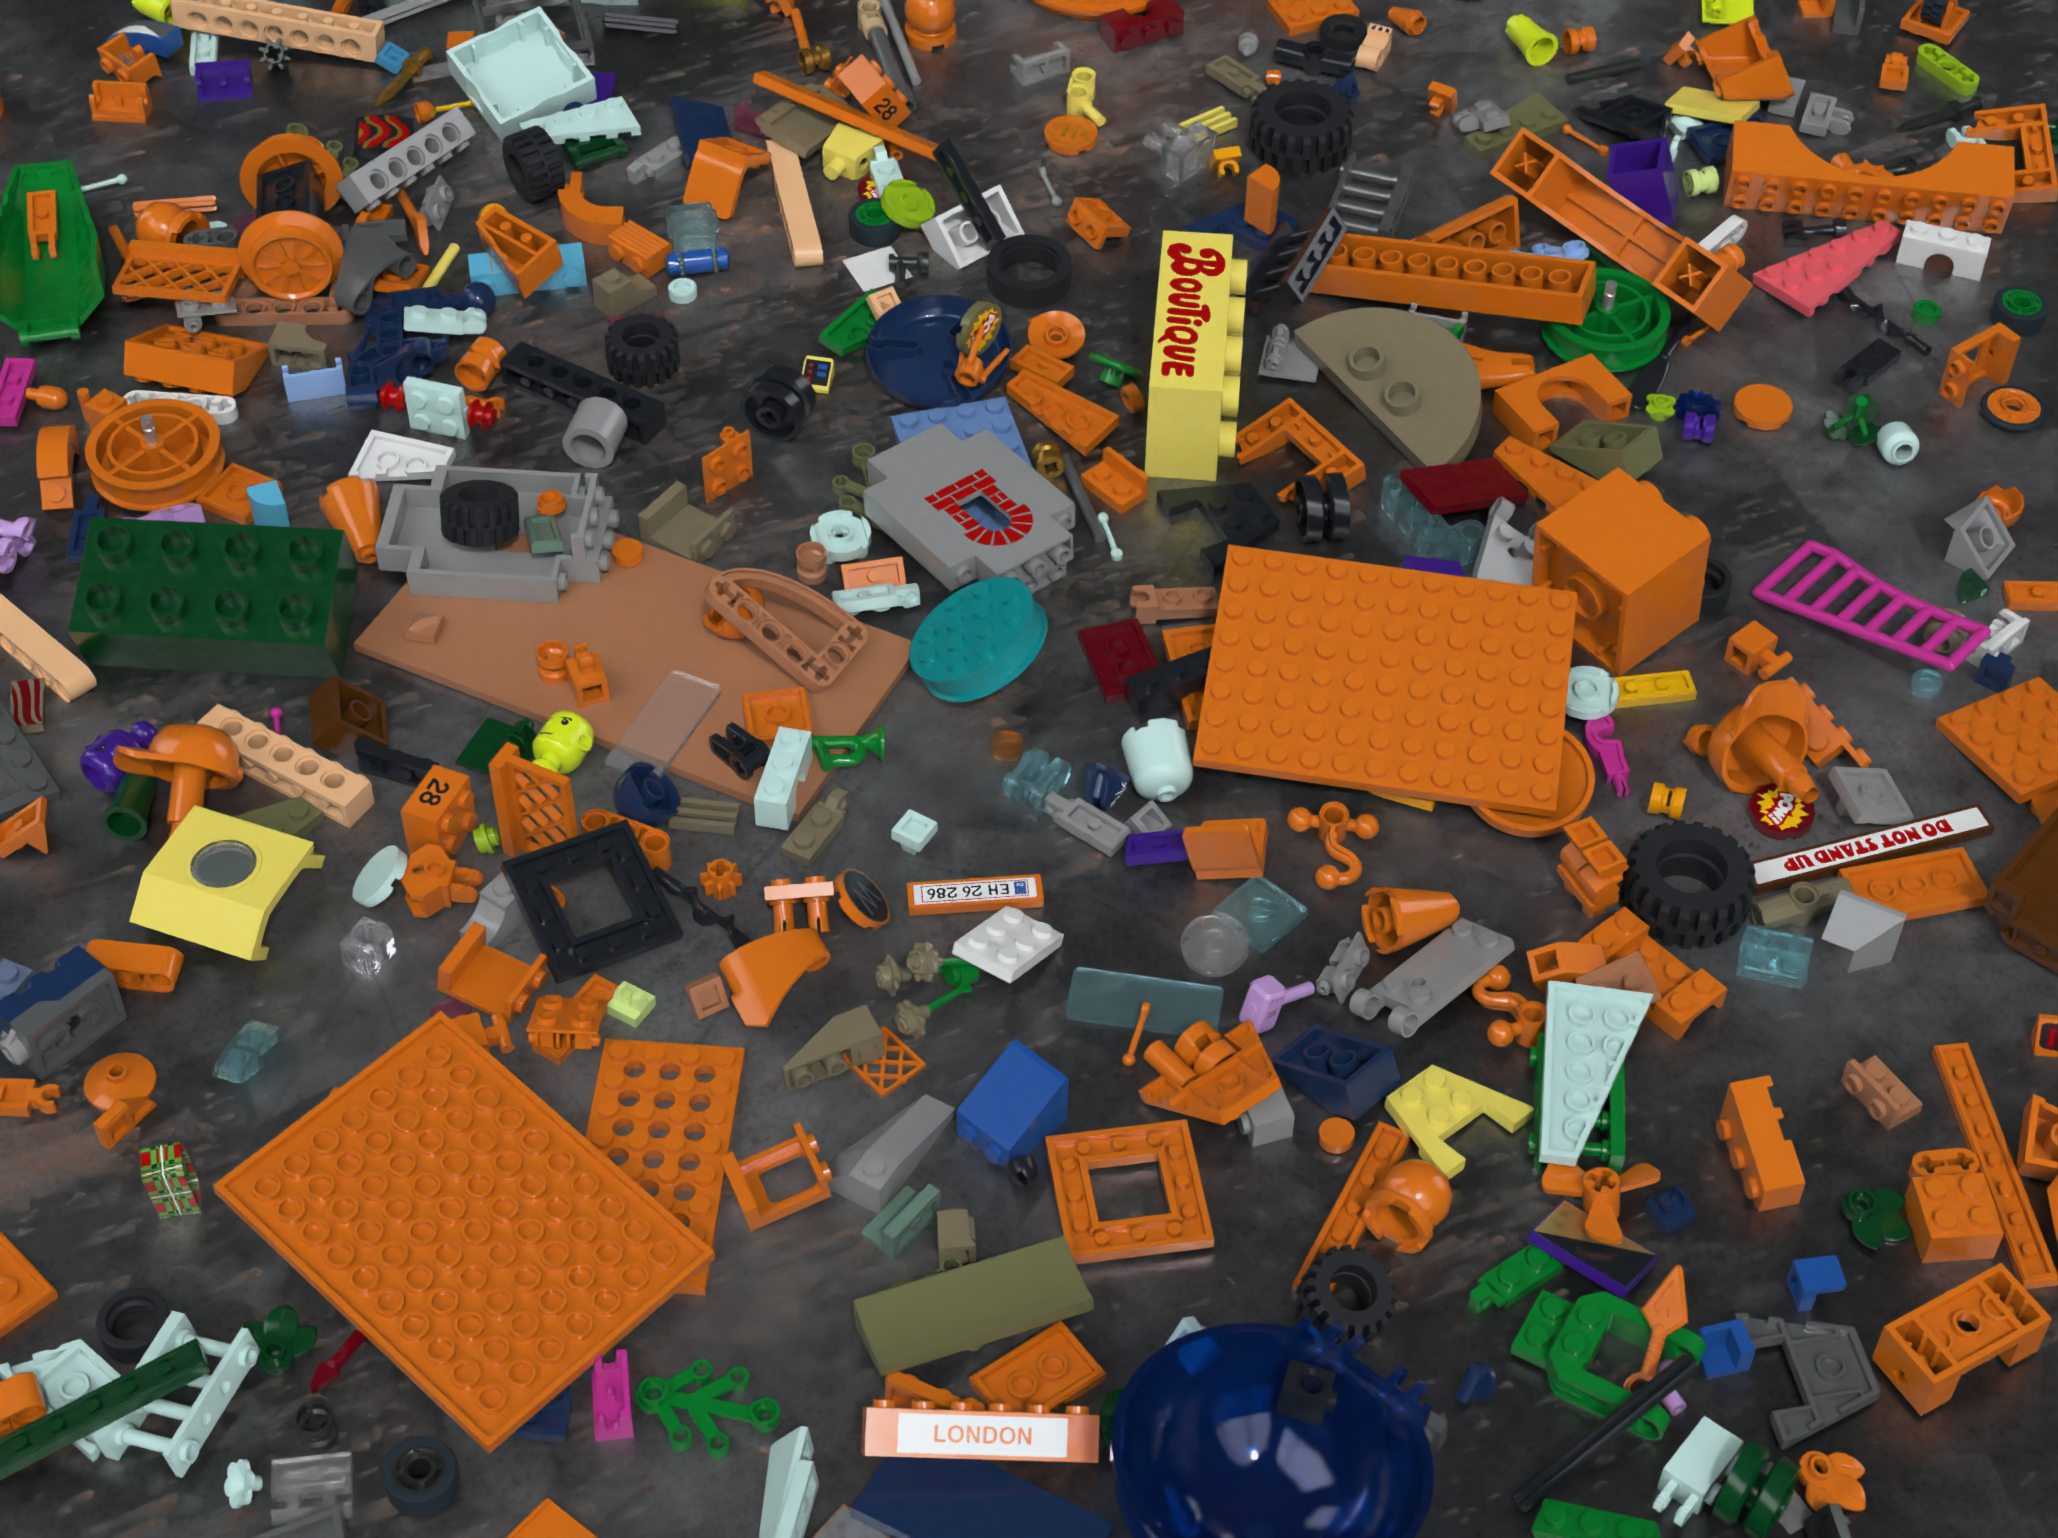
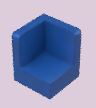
[1786,1255,1847,1312]
[1697,1319,1756,1379]

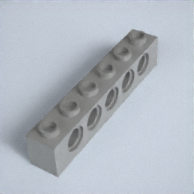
[335,106,476,214]

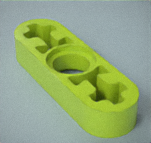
[1915,44,1980,95]

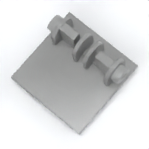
[174,287,237,333]
[1258,324,1319,383]

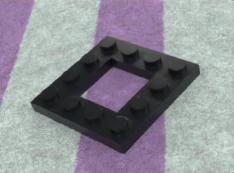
[501,819,684,984]

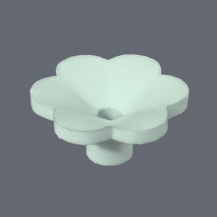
[224,1459,263,1509]

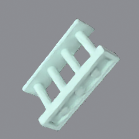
[92,1311,261,1478]

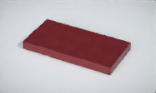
[1399,458,1529,515]

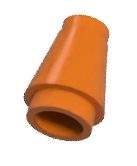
[1387,6,1426,36]

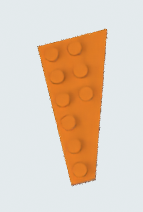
[1493,436,1598,514]

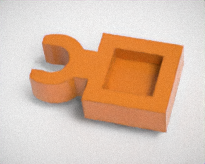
[0,1078,62,1117]

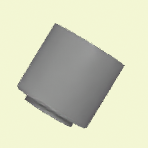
[562,397,628,469]

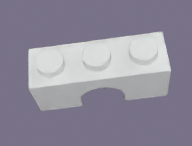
[1895,220,1991,281]

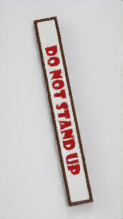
[1752,804,1995,896]

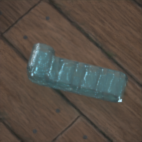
[1380,473,1485,565]

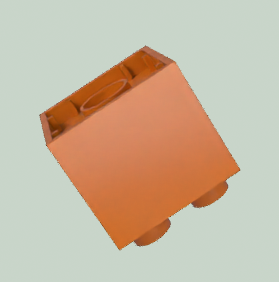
[1531,467,1711,677]

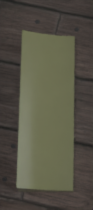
[853,1235,1094,1376]

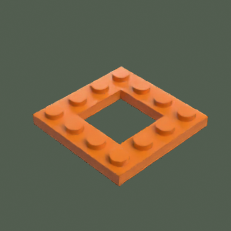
[1045,1119,1214,1265]

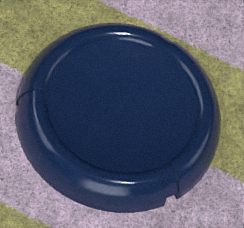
[866,294,1012,410]

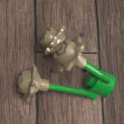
[875,942,979,1039]

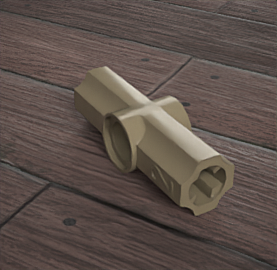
[1749,877,1853,931]

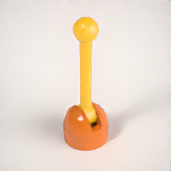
[414,100,476,124]

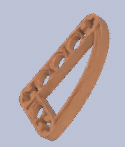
[214,276,356,326]
[704,568,868,693]

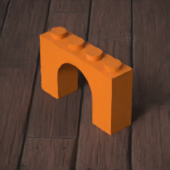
[1491,353,1632,451]

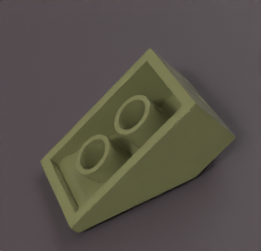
[1549,419,1663,480]

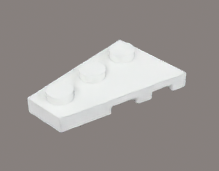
[348,429,456,482]

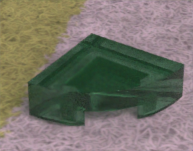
[1957,568,1990,604]

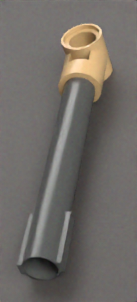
[857,0,916,112]

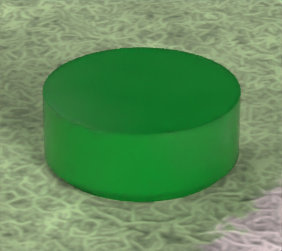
[1911,300,1942,326]

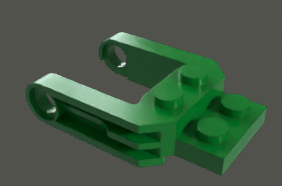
[1510,1289,1706,1441]

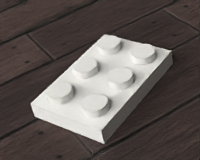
[952,906,1064,983]

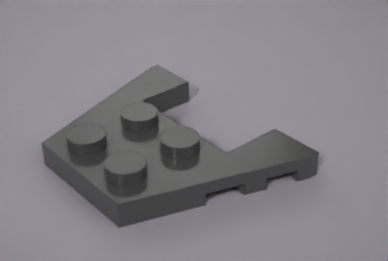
[1733,1313,1881,1449]

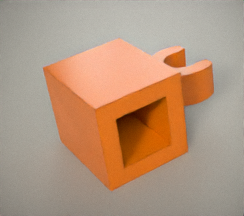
[565,643,610,708]

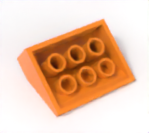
[124,324,270,398]

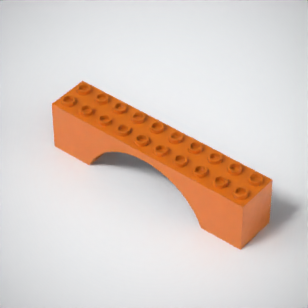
[1723,120,2015,234]
[1490,126,1753,332]

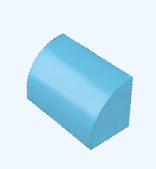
[246,480,290,527]

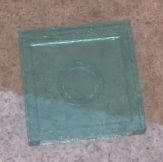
[1212,876,1308,954]

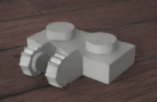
[1799,92,1854,137]
[1452,100,1510,133]

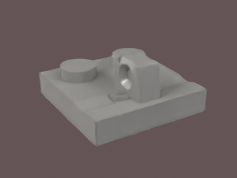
[1827,766,1914,825]

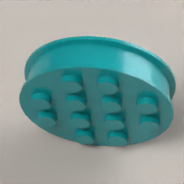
[909,577,1048,703]

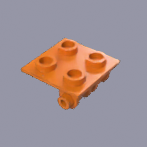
[702,426,753,504]
[526,994,608,1050]

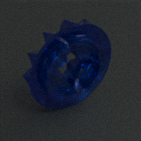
[1674,390,1722,421]

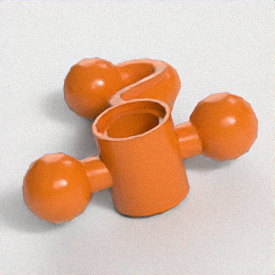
[1287,801,1379,890]
[1471,964,1546,1048]

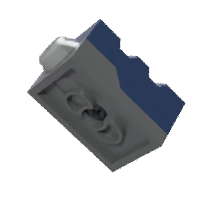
[0,945,127,1080]

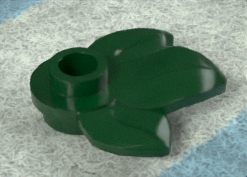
[1841,1188,1911,1250]
[242,1304,317,1375]

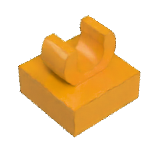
[1208,146,1242,179]

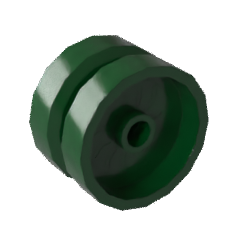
[1712,1439,1802,1538]

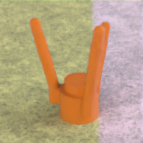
[954,324,1009,387]

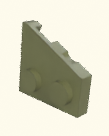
[233,796,325,838]

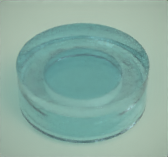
[1909,669,1944,699]

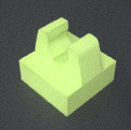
[607,981,656,1028]

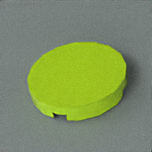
[880,179,936,229]

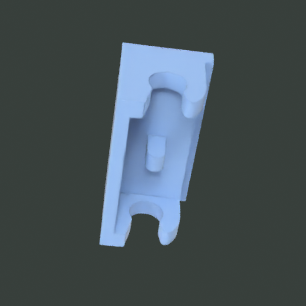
[281,357,346,403]

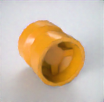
[1647,781,1687,820]

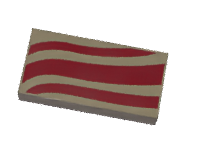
[10,677,46,734]

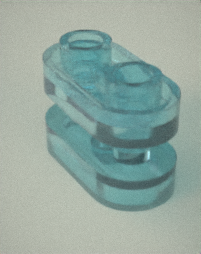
[1002,747,1072,813]

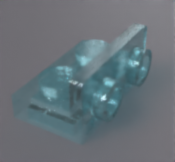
[1735,924,1814,990]

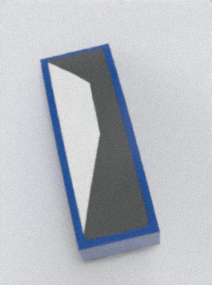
[106,20,184,58]

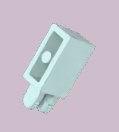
[1652,1416,1744,1527]

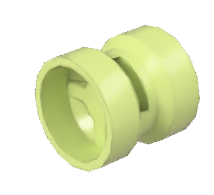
[1682,166,1719,197]

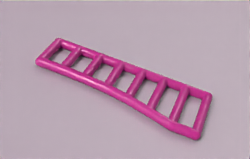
[1752,540,1991,672]

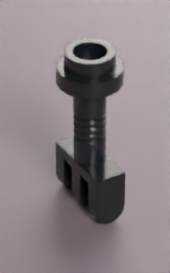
[1781,218,1847,247]

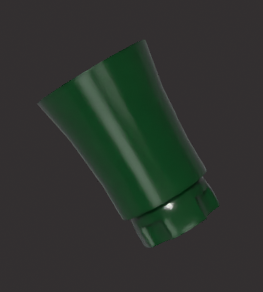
[100,772,157,841]

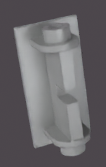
[418,175,454,232]
[1316,932,1370,1004]

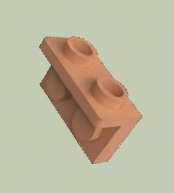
[1575,950,1662,1004]
[1841,1055,1923,1130]

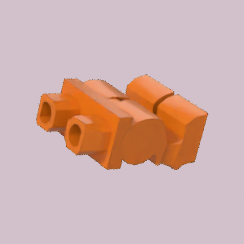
[1556,816,1629,918]

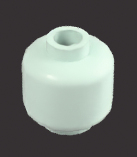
[1876,421,1920,465]

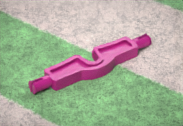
[1583,714,1631,797]

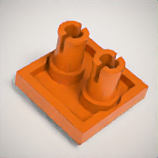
[764,876,834,933]

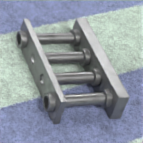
[1320,152,1415,238]

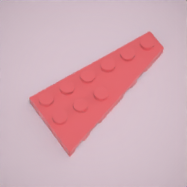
[1753,220,1902,318]

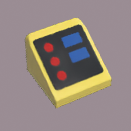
[802,355,835,394]

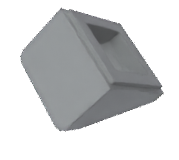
[1122,800,1173,834]

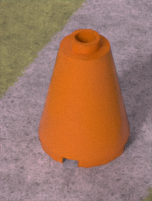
[319,476,382,564]
[1361,886,1460,954]

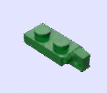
[1467,1244,1564,1314]

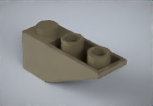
[782,1004,885,1093]

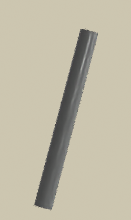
[1061,453,1106,543]

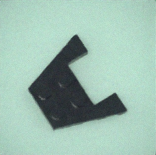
[1157,482,1280,575]

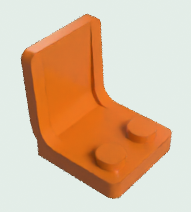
[683,137,771,220]
[1182,818,1268,880]

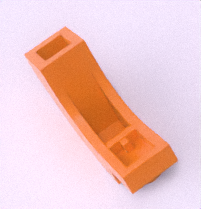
[558,172,625,246]
[36,424,80,512]

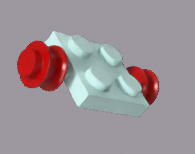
[379,376,497,440]

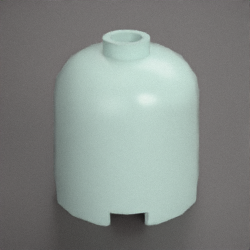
[1121,718,1193,802]

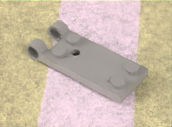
[1471,496,1540,586]
[1349,917,1515,1038]

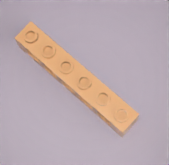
[196,704,375,828]

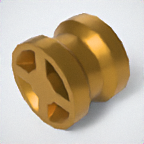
[1031,441,1066,479]

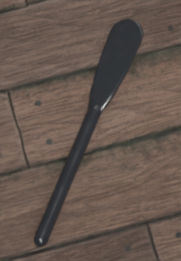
[1627,312,1697,410]

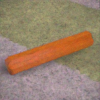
[133,195,218,218]

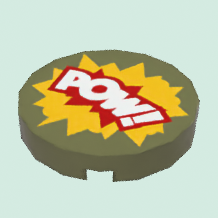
[956,300,1002,356]

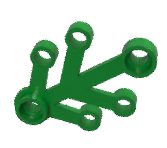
[635,1359,781,1459]

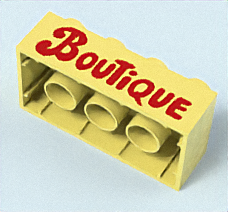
[1145,230,1248,481]

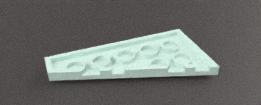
[1539,980,1654,1167]

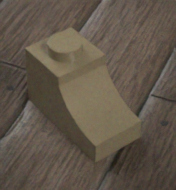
[592,267,657,320]
[268,321,332,371]

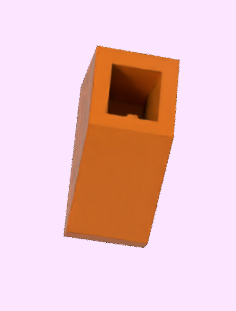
[1526,941,1607,997]

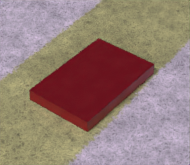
[1078,618,1159,705]

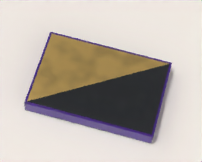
[1527,1199,1659,1299]

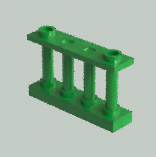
[1527,1032,1625,1175]

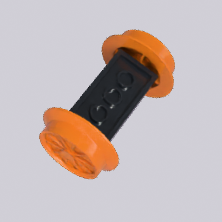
[238,133,344,301]

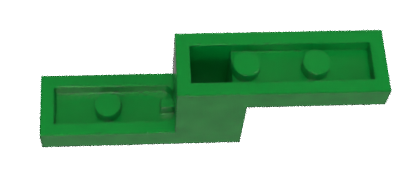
[1531,1498,1661,1538]

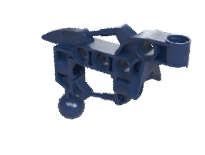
[345,282,496,412]

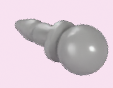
[1238,32,1259,57]

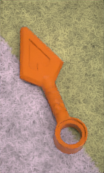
[1623,1265,1688,1404]

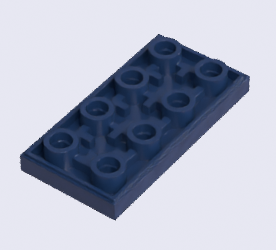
[670,96,732,170]

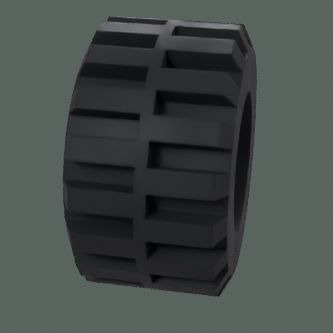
[502,125,565,203]
[605,313,680,388]
[439,480,520,547]
[1295,1245,1398,1349]

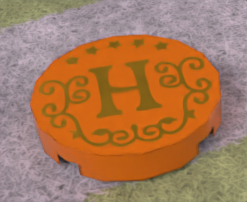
[1044,115,1098,156]

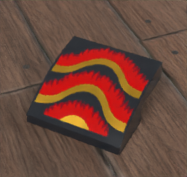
[353,114,414,160]

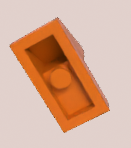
[0,796,51,858]

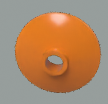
[1028,311,1085,359]
[84,1052,157,1111]

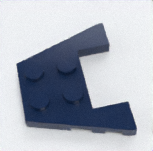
[1184,202,1300,271]

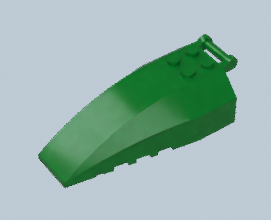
[0,159,105,346]

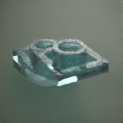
[212,1020,282,1083]

